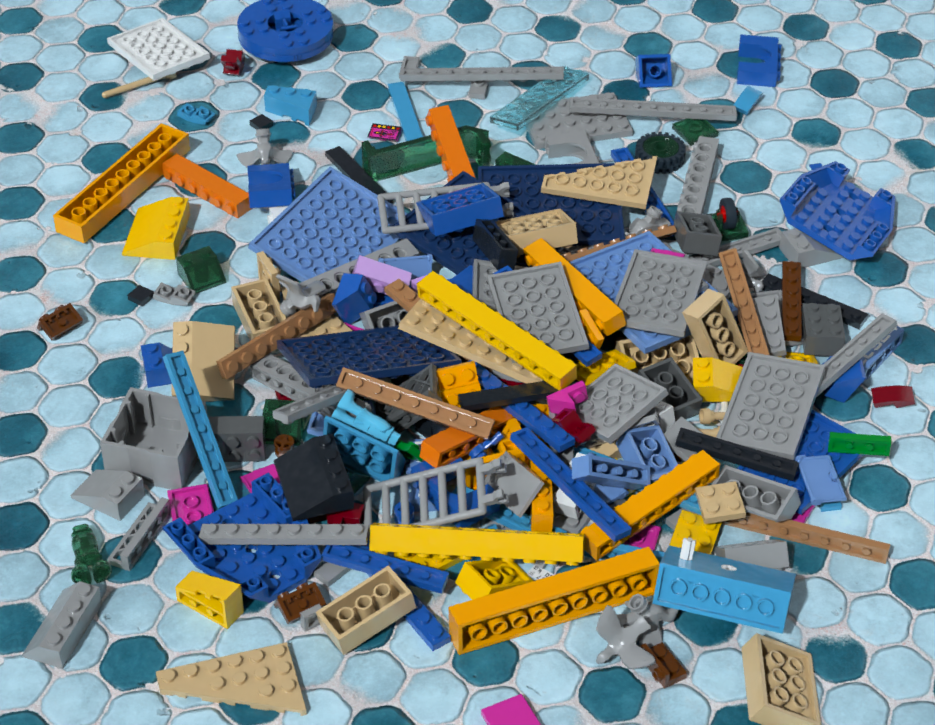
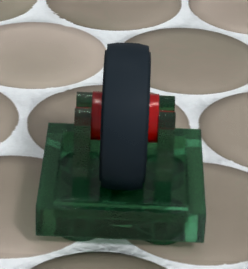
[706,198,749,241]

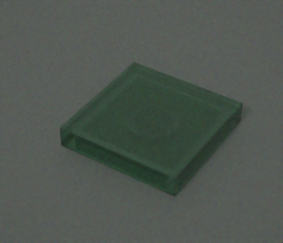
[672,118,719,146]

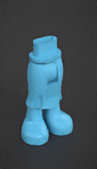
[331,389,401,448]

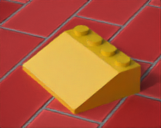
[122,197,190,260]

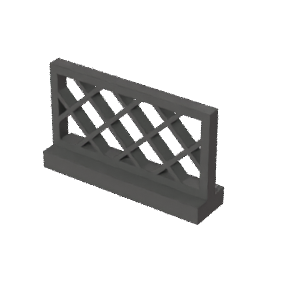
[376,364,442,434]

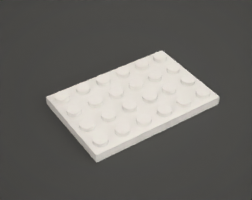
[107,18,210,80]

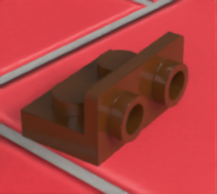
[37,303,83,341]
[274,582,327,625]
[641,642,687,689]

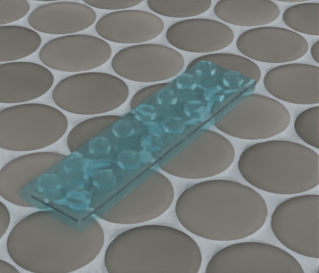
[490,66,589,130]

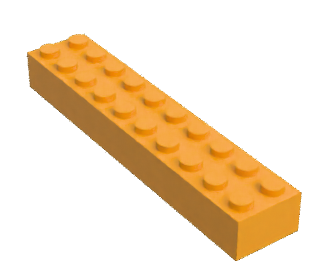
[53,123,190,243]
[448,546,660,655]

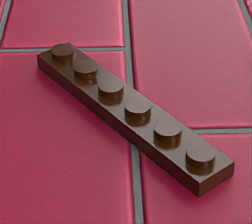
[782,261,802,342]

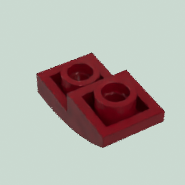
[871,385,915,408]

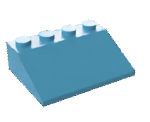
[323,415,405,488]

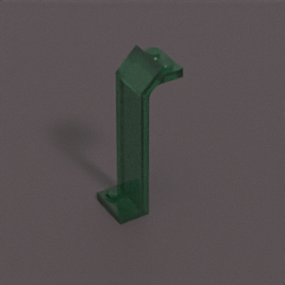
[362,125,491,182]

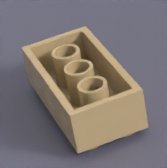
[231,278,286,341]
[682,289,748,364]
[316,565,416,655]

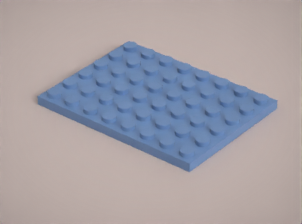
[248,166,407,282]
[569,231,738,354]

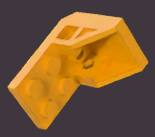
[465,418,529,490]

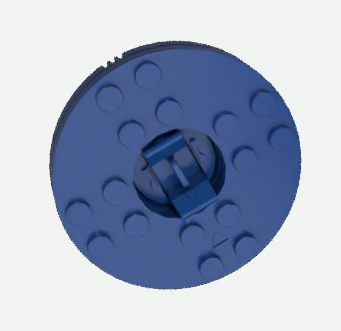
[237,0,333,62]

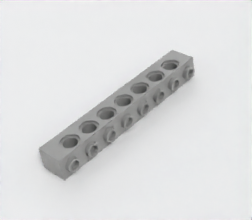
[677,136,719,214]
[286,238,419,313]
[250,354,372,426]

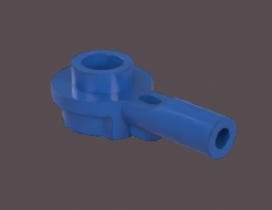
[469,431,504,459]

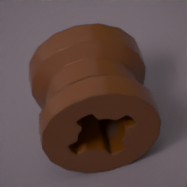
[274,434,294,457]

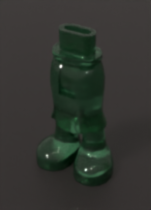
[71,524,112,584]

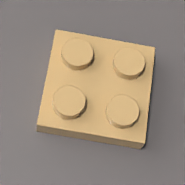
[257,251,282,301]
[695,481,746,524]

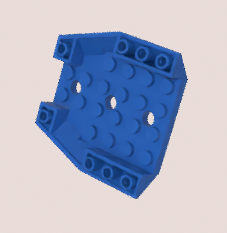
[780,161,896,260]
[163,472,322,603]

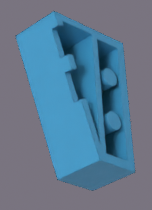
[264,85,317,126]

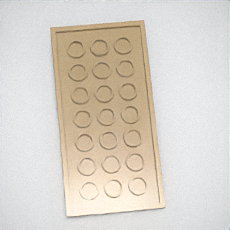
[398,299,564,384]

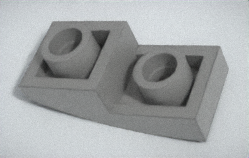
[153,282,196,306]

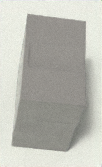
[100,387,208,490]

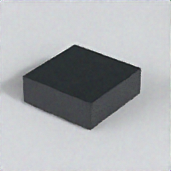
[249,114,273,129]
[127,285,154,306]

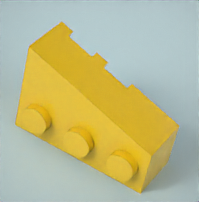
[175,571,244,629]

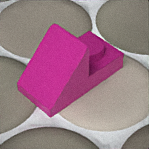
[546,381,588,414]

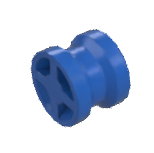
[394,502,415,524]

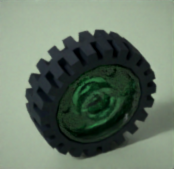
[635,131,686,174]

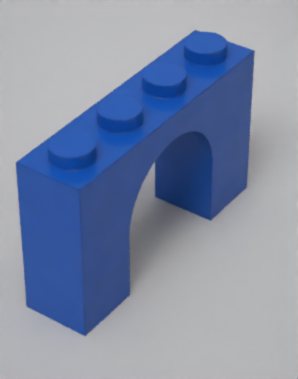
[737,34,781,87]
[247,163,296,208]
[411,457,500,527]

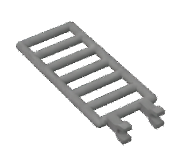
[377,182,514,234]
[363,457,509,541]

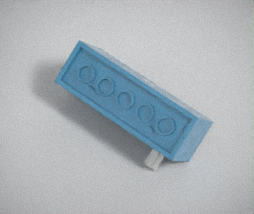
[652,537,796,634]

